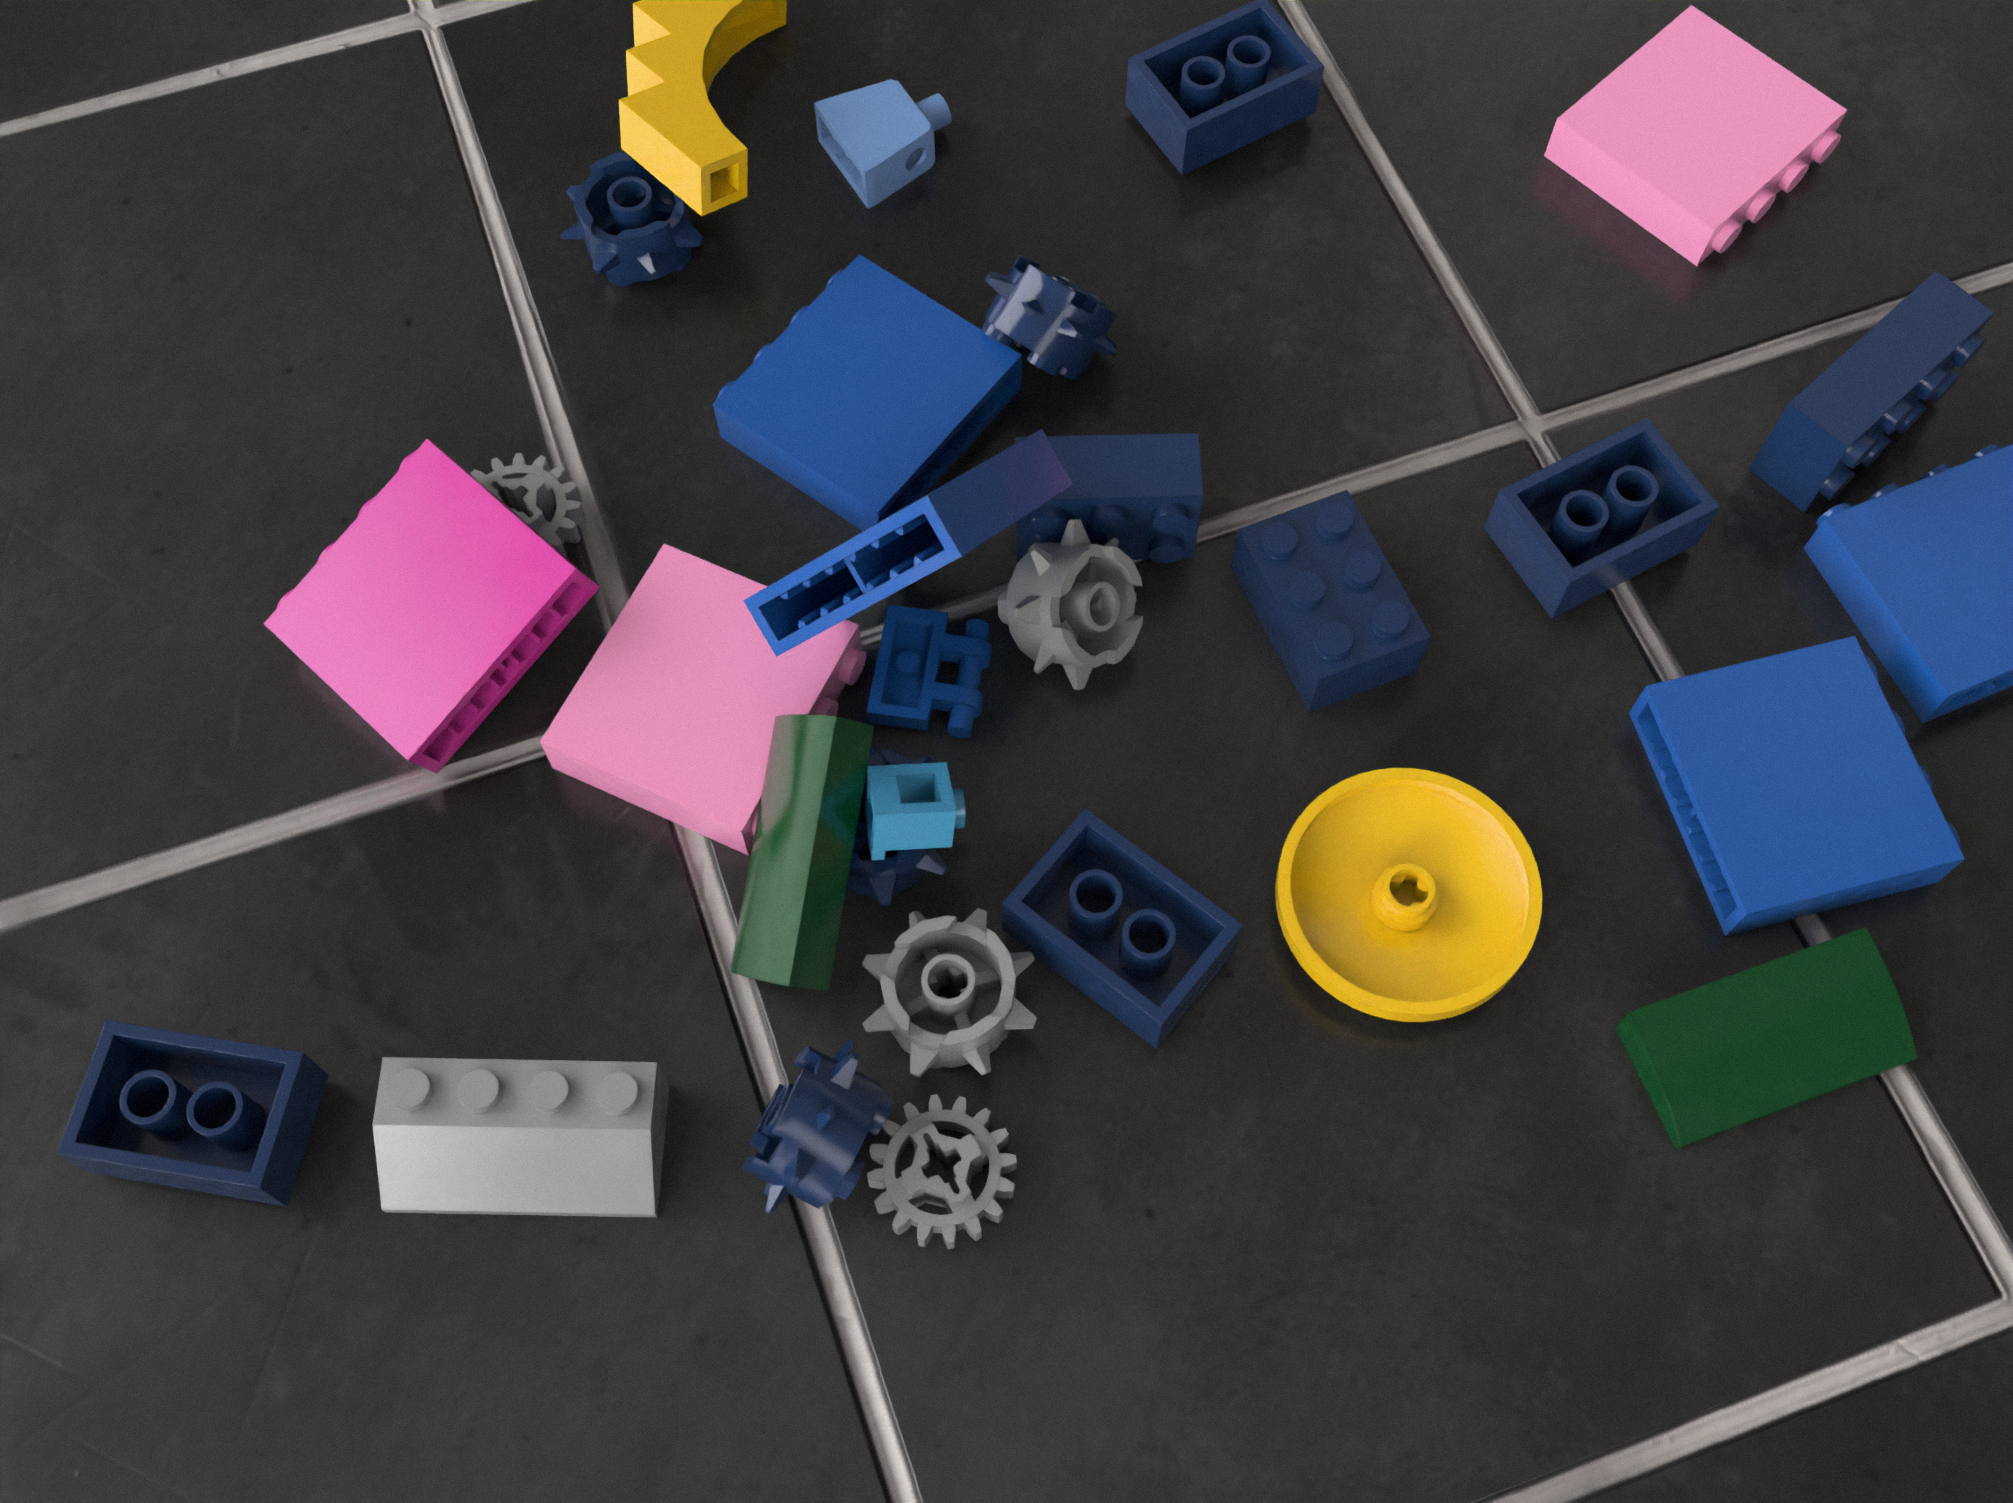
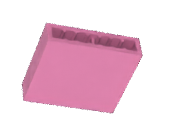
[1544,5,1847,266]
[540,543,866,856]

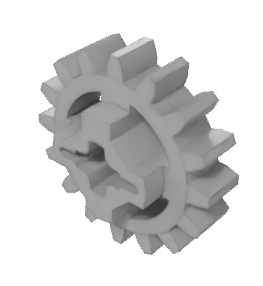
[471,453,586,558]
[867,1094,1017,1249]

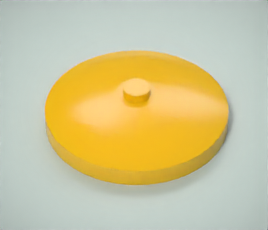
[1275,768,1542,1022]

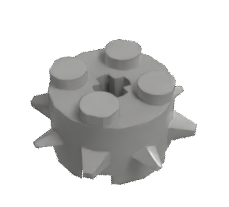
[998,519,1143,690]
[862,908,1037,1078]

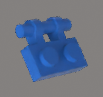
[866,604,992,738]

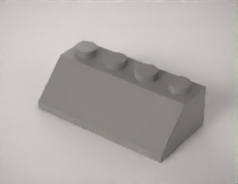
[372,1057,670,1218]

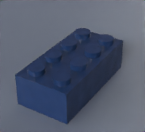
[1749,270,1995,512]

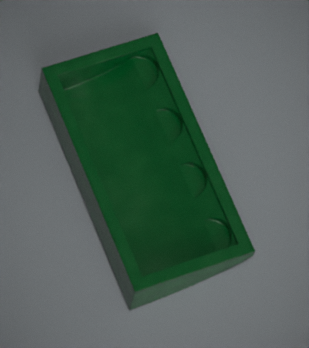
[730,714,874,991]
[1615,927,1917,1150]

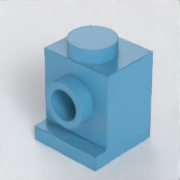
[864,762,965,860]

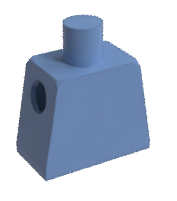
[814,79,952,209]

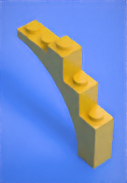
[619,0,787,216]

